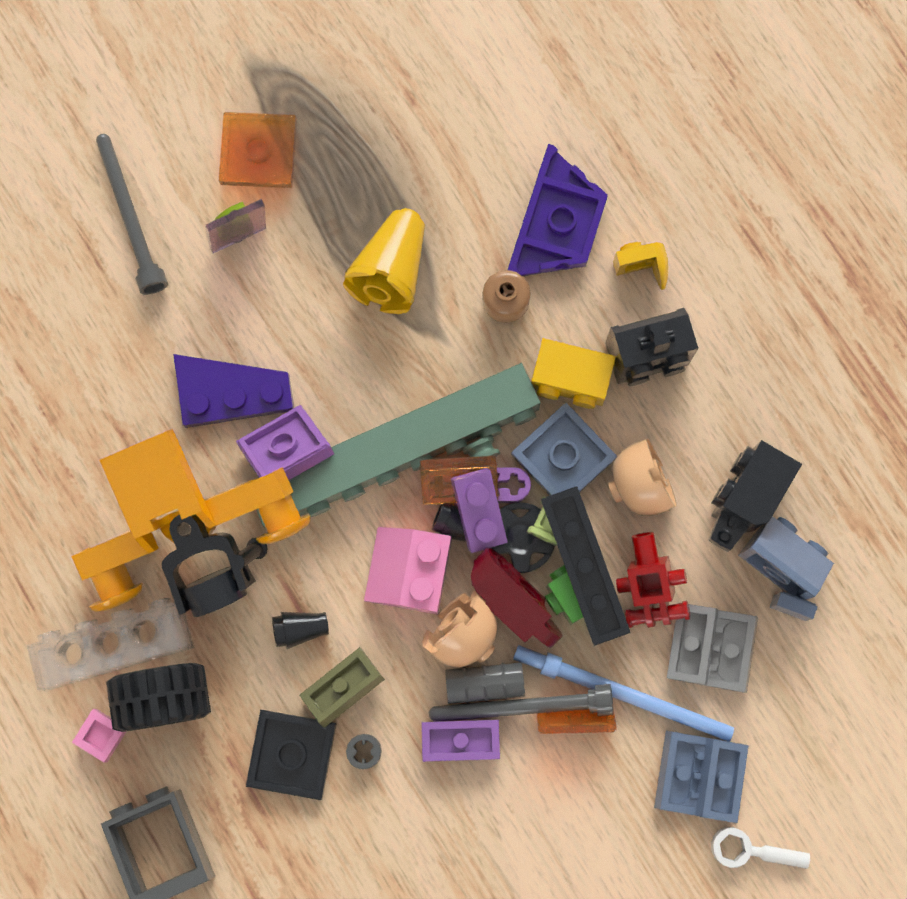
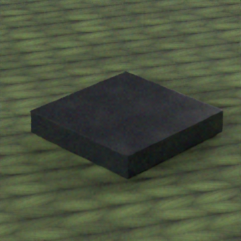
[246,710,337,800]

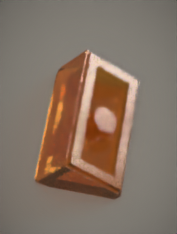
[420,456,498,505]
[536,709,617,734]

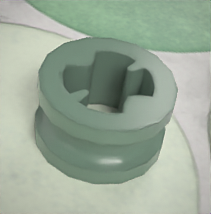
[462,436,500,467]

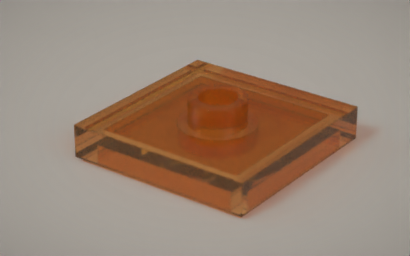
[218,112,297,188]

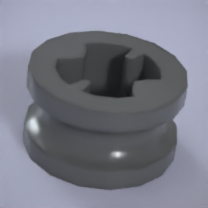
[346,734,382,769]

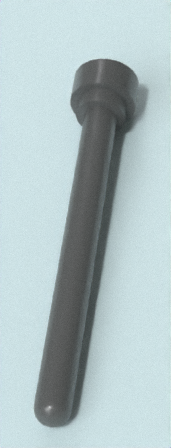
[96,134,168,295]
[429,684,614,722]

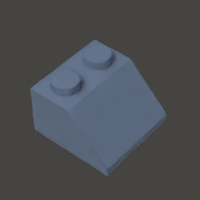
[738,516,834,600]

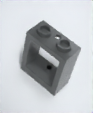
[101,786,215,899]

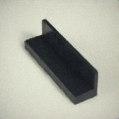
[541,486,631,646]

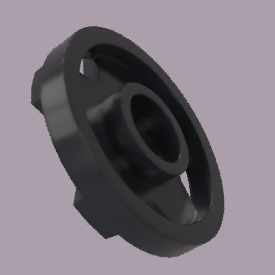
[491,503,555,573]

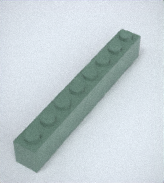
[256,363,541,528]

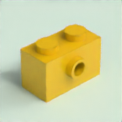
[531,338,616,409]

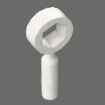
[711,827,810,869]

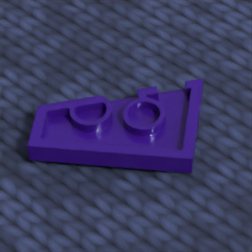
[173,354,294,428]

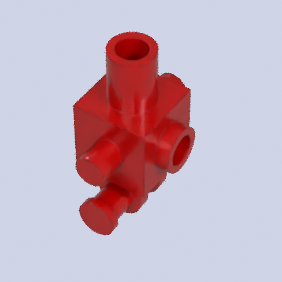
[616,532,690,628]

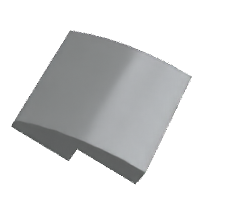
[667,603,758,693]

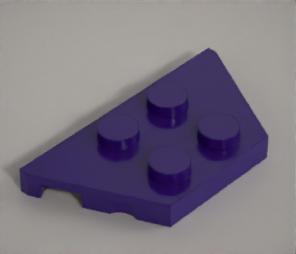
[507,144,608,276]

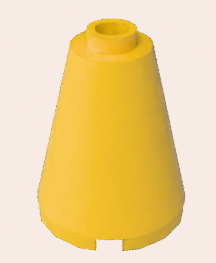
[343,208,425,314]

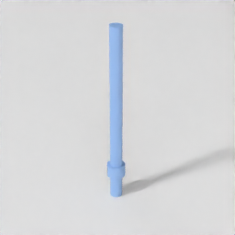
[513,645,734,742]

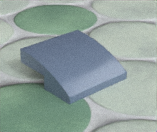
[654,731,749,823]

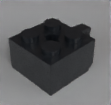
[605,308,699,386]
[709,440,802,552]

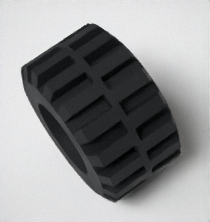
[106,663,211,732]

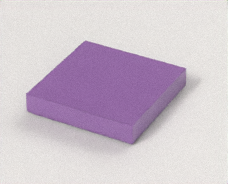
[236,405,334,480]

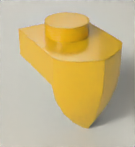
[613,242,669,290]

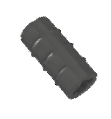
[445,663,525,704]

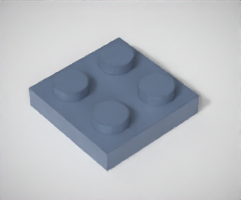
[511,403,617,496]

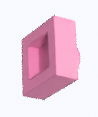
[72,709,127,763]

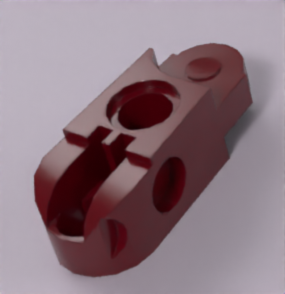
[471,547,563,648]

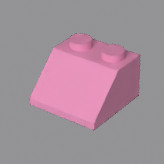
[364,527,452,615]

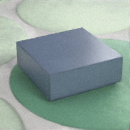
[770,591,818,621]

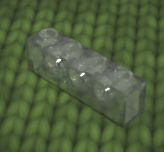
[27,598,194,691]

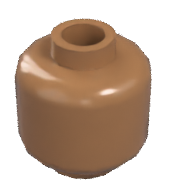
[482,270,531,323]

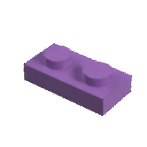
[451,468,508,553]
[422,720,500,762]

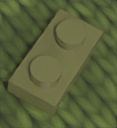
[300,647,385,728]

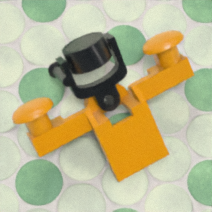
[71,429,310,617]

